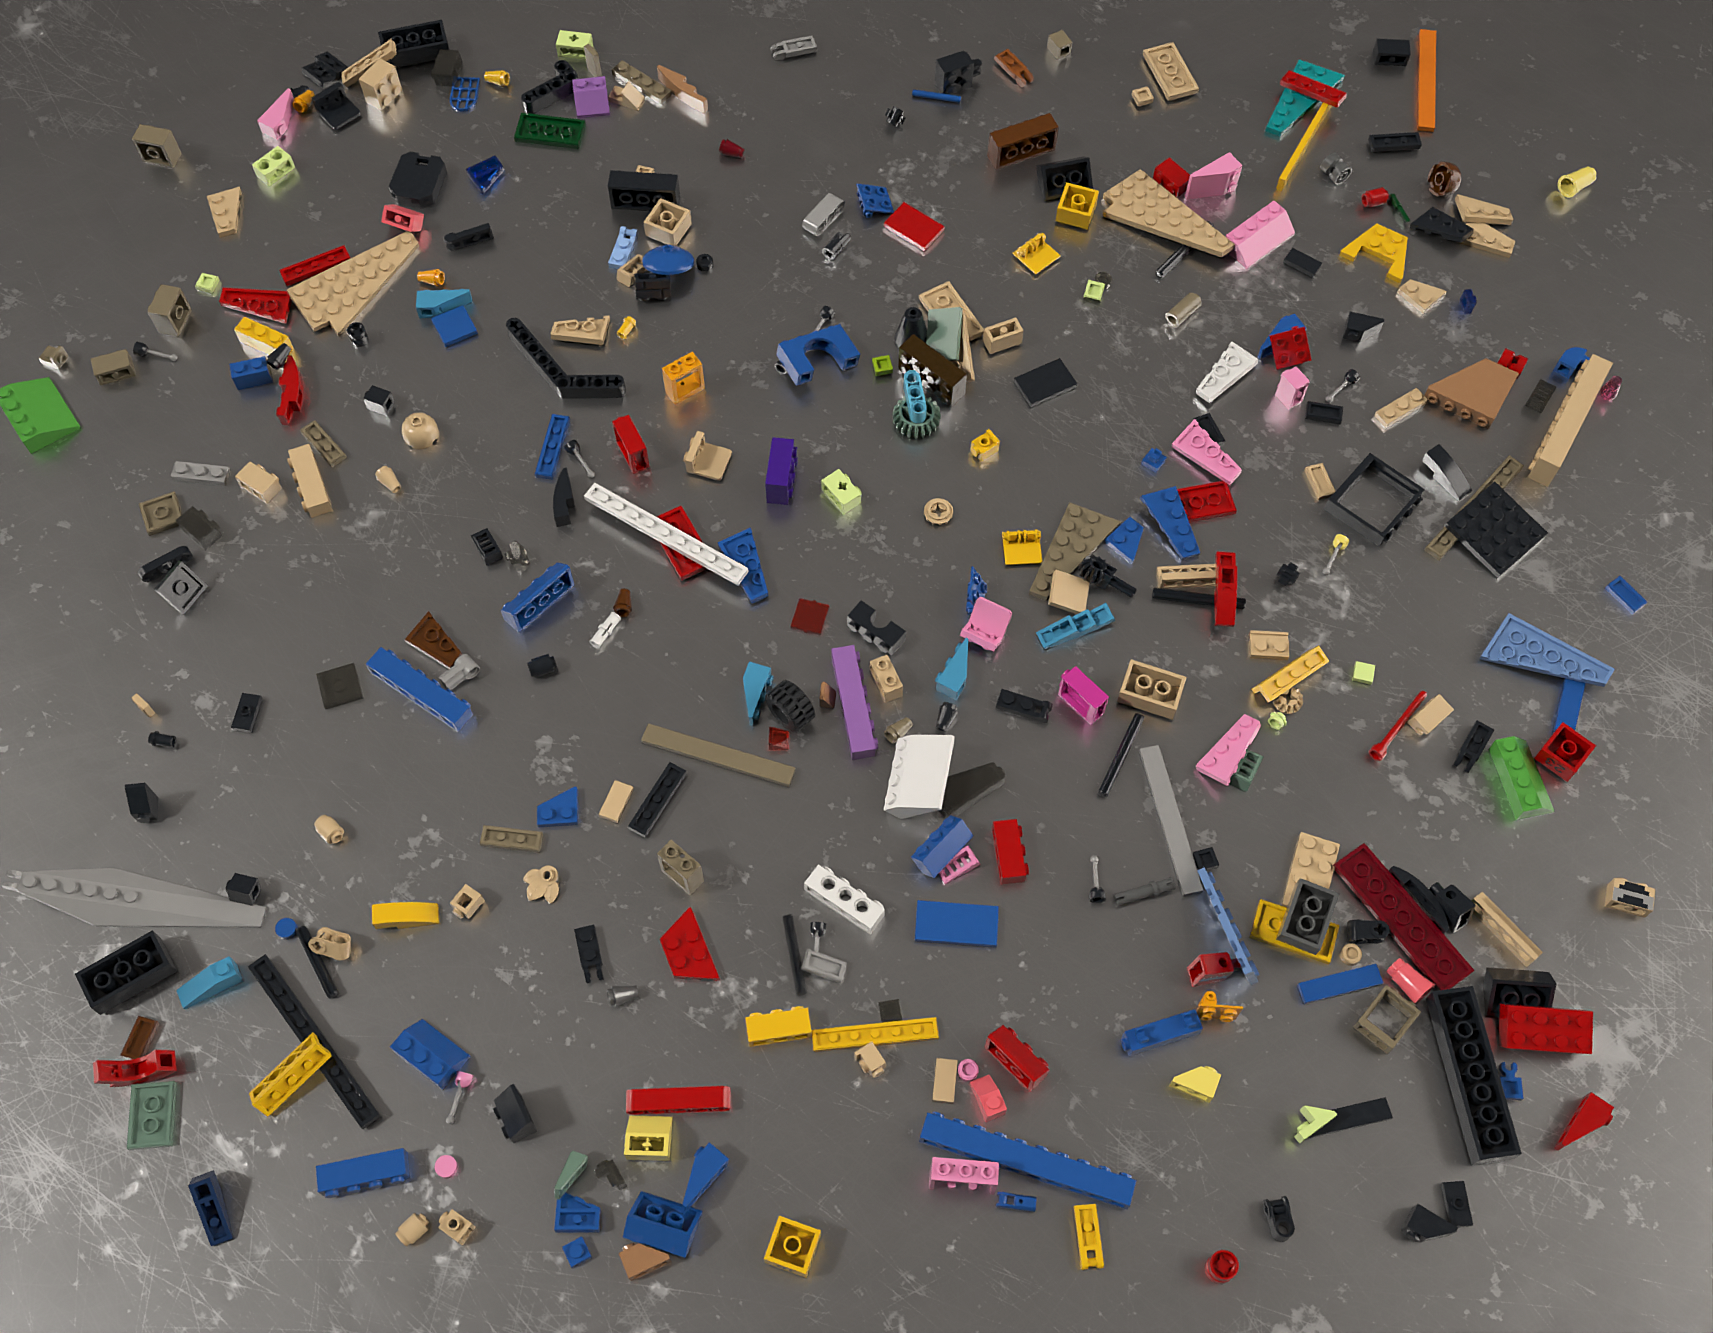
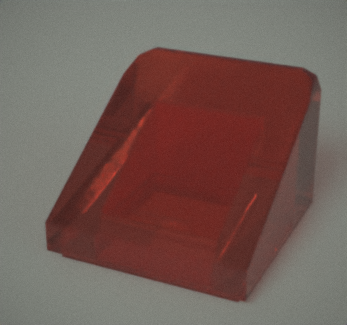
[769,727,789,750]

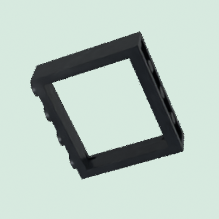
[1324,453,1425,546]

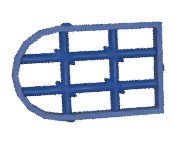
[449,77,480,112]

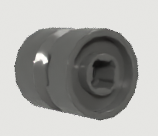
[1320,152,1352,185]

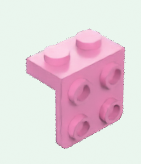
[960,597,1012,652]

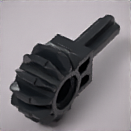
[1078,554,1137,598]

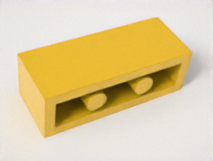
[234,317,294,355]
[745,1006,812,1047]

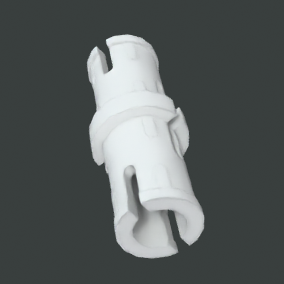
[589,612,621,648]

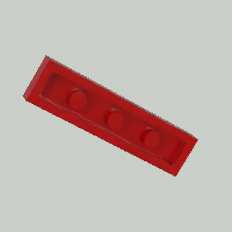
[1280,70,1347,108]
[279,245,351,286]

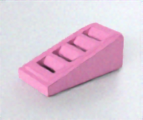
[938,845,981,884]

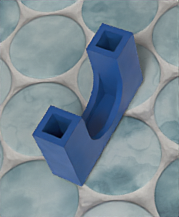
[776,324,860,386]

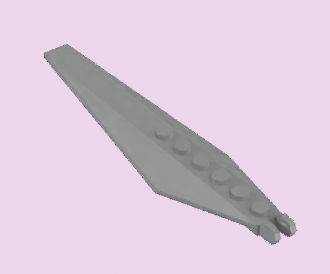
[2,868,266,928]

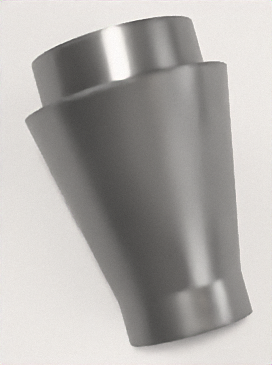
[607,985,639,1007]

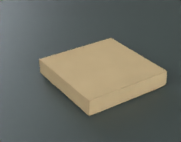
[1049,569,1089,614]

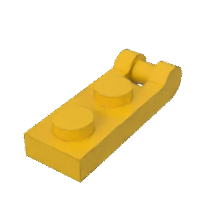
[1073,1204,1104,1270]

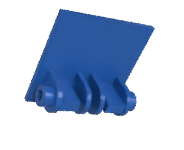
[856,183,894,218]
[966,566,988,615]

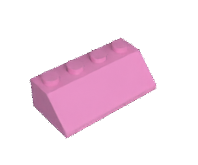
[1226,201,1295,269]

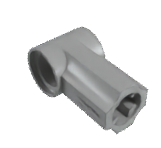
[438,654,480,690]

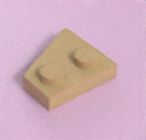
[1397,279,1447,313]

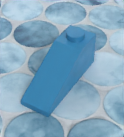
[176,956,243,1009]

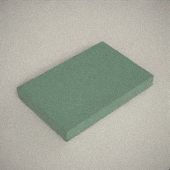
[926,307,963,361]
[126,1081,177,1150]

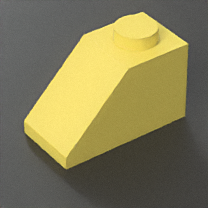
[1169,1066,1221,1103]

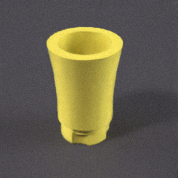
[1558,167,1597,198]

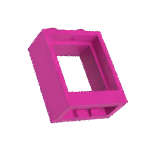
[1058,666,1109,725]

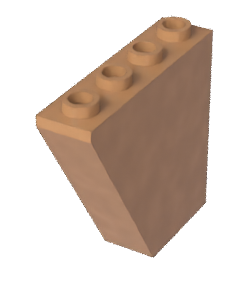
[1424,358,1519,429]

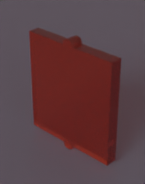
[791,598,829,635]

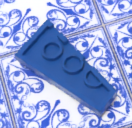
[1140,486,1200,560]
[718,527,768,604]

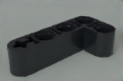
[521,60,578,114]

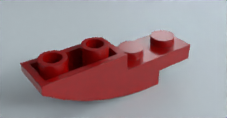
[276,355,303,426]
[1214,551,1237,627]

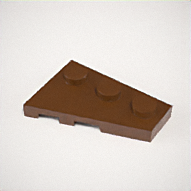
[405,611,462,669]

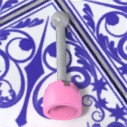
[446,1071,473,1124]

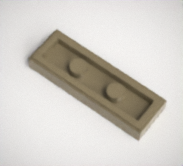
[300,420,347,468]
[479,825,543,853]

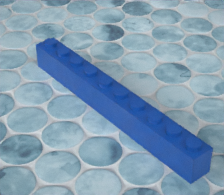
[919,1112,1136,1210]

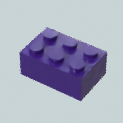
[765,437,798,505]

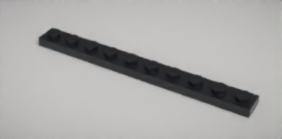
[248,954,380,1130]

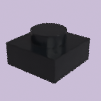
[1192,847,1219,871]

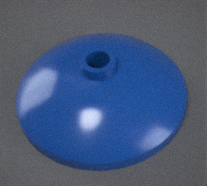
[642,245,694,275]

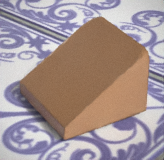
[819,682,836,708]

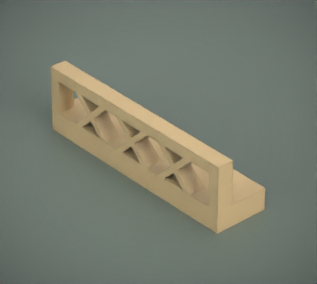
[1156,564,1216,589]
[1471,892,1543,967]

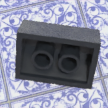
[1036,156,1093,201]
[1483,967,1557,1017]

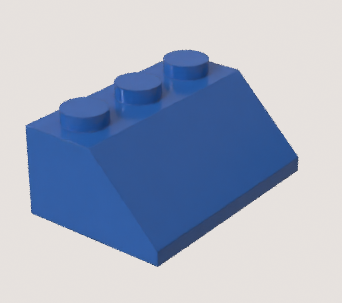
[390,1019,471,1090]
[623,1191,703,1258]

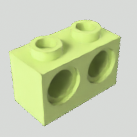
[252,146,295,187]

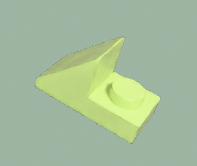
[1294,1105,1337,1144]

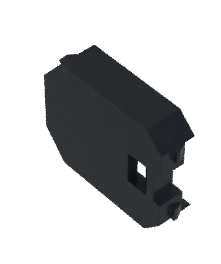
[388,151,447,209]

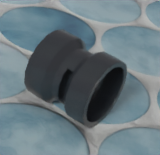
[347,322,369,347]

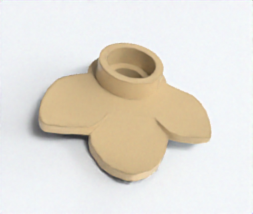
[523,865,559,904]

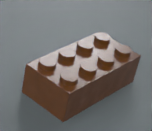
[987,113,1059,170]

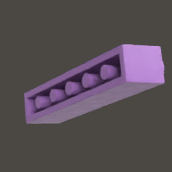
[831,645,878,760]

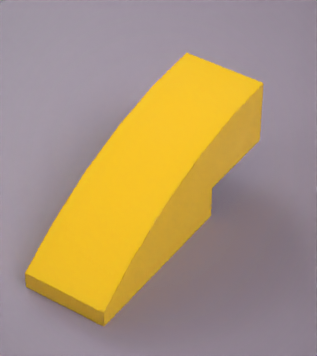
[372,902,439,929]

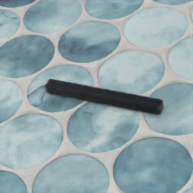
[1156,221,1214,278]
[1152,587,1246,609]
[1098,713,1144,797]

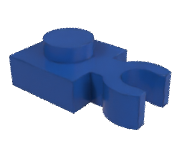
[1499,1062,1524,1101]

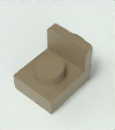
[38,345,69,369]

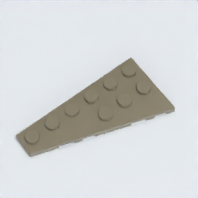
[1029,502,1121,601]

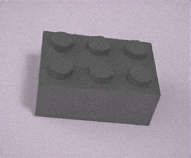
[1276,878,1340,955]

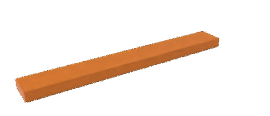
[1417,29,1436,132]

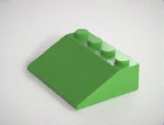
[0,377,81,454]

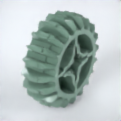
[892,394,941,439]

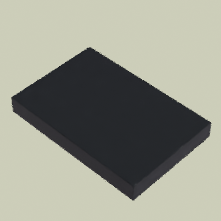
[1014,358,1078,407]

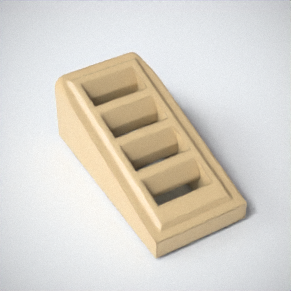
[617,254,646,287]

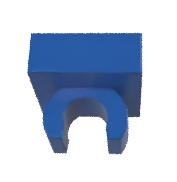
[1141,448,1167,473]

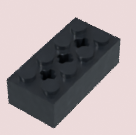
[378,19,451,68]
[607,170,680,211]
[75,930,177,1015]

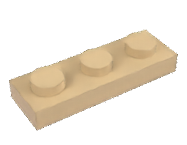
[1374,388,1428,428]

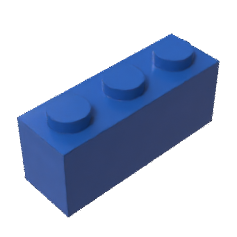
[911,815,973,878]

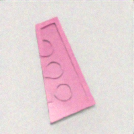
[1172,419,1242,485]
[1196,714,1261,786]

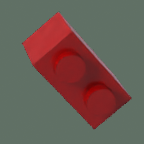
[1153,157,1190,198]

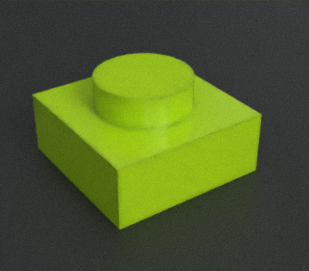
[872,355,893,376]

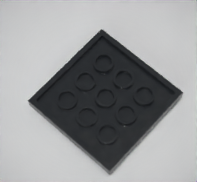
[1444,481,1548,578]

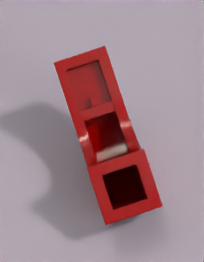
[93,1050,177,1087]

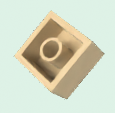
[359,58,402,111]
[644,198,692,246]

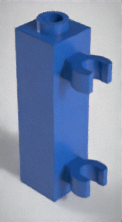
[1121,1009,1203,1056]

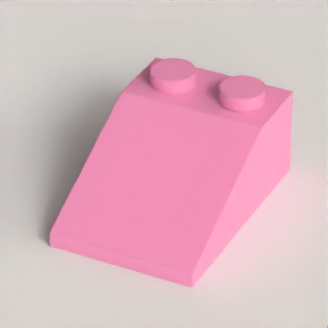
[1185,152,1242,199]

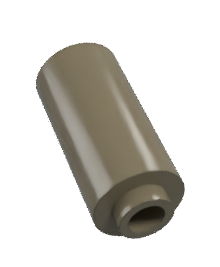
[1165,293,1201,327]

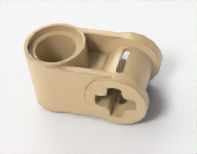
[309,927,351,960]

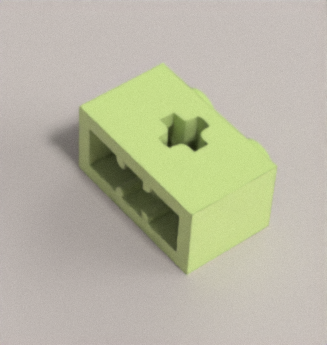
[556,30,593,60]
[821,469,862,515]

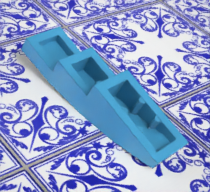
[1036,603,1115,649]

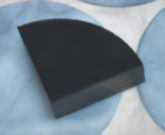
[290,85,310,98]

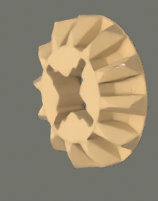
[924,498,953,526]
[1272,687,1303,714]

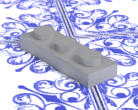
[171,461,231,486]

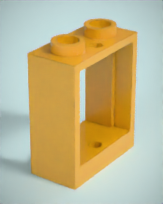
[662,351,705,405]

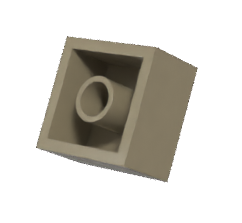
[132,124,182,168]
[147,284,192,337]

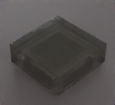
[878,999,902,1023]

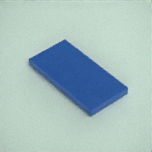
[915,900,999,947]

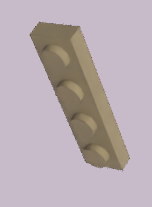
[612,60,672,105]

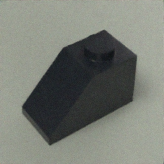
[1343,311,1385,342]
[125,783,159,823]
[1401,1204,1458,1242]

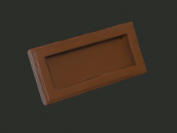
[120,1016,160,1060]

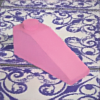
[257,88,294,140]

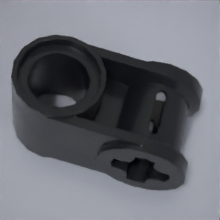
[1347,919,1390,944]
[1263,1196,1295,1242]

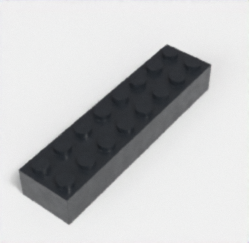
[1425,986,1522,1165]

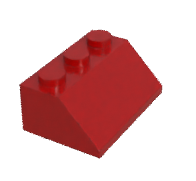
[984,1025,1050,1092]

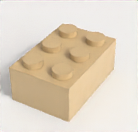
[1117,659,1187,720]

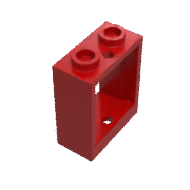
[612,414,650,474]

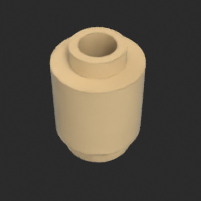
[314,815,344,844]
[395,1213,430,1246]

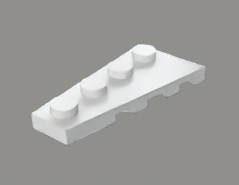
[1196,342,1258,403]

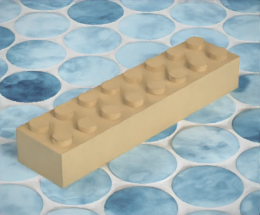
[1528,354,1613,487]

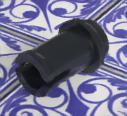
[148,731,176,748]

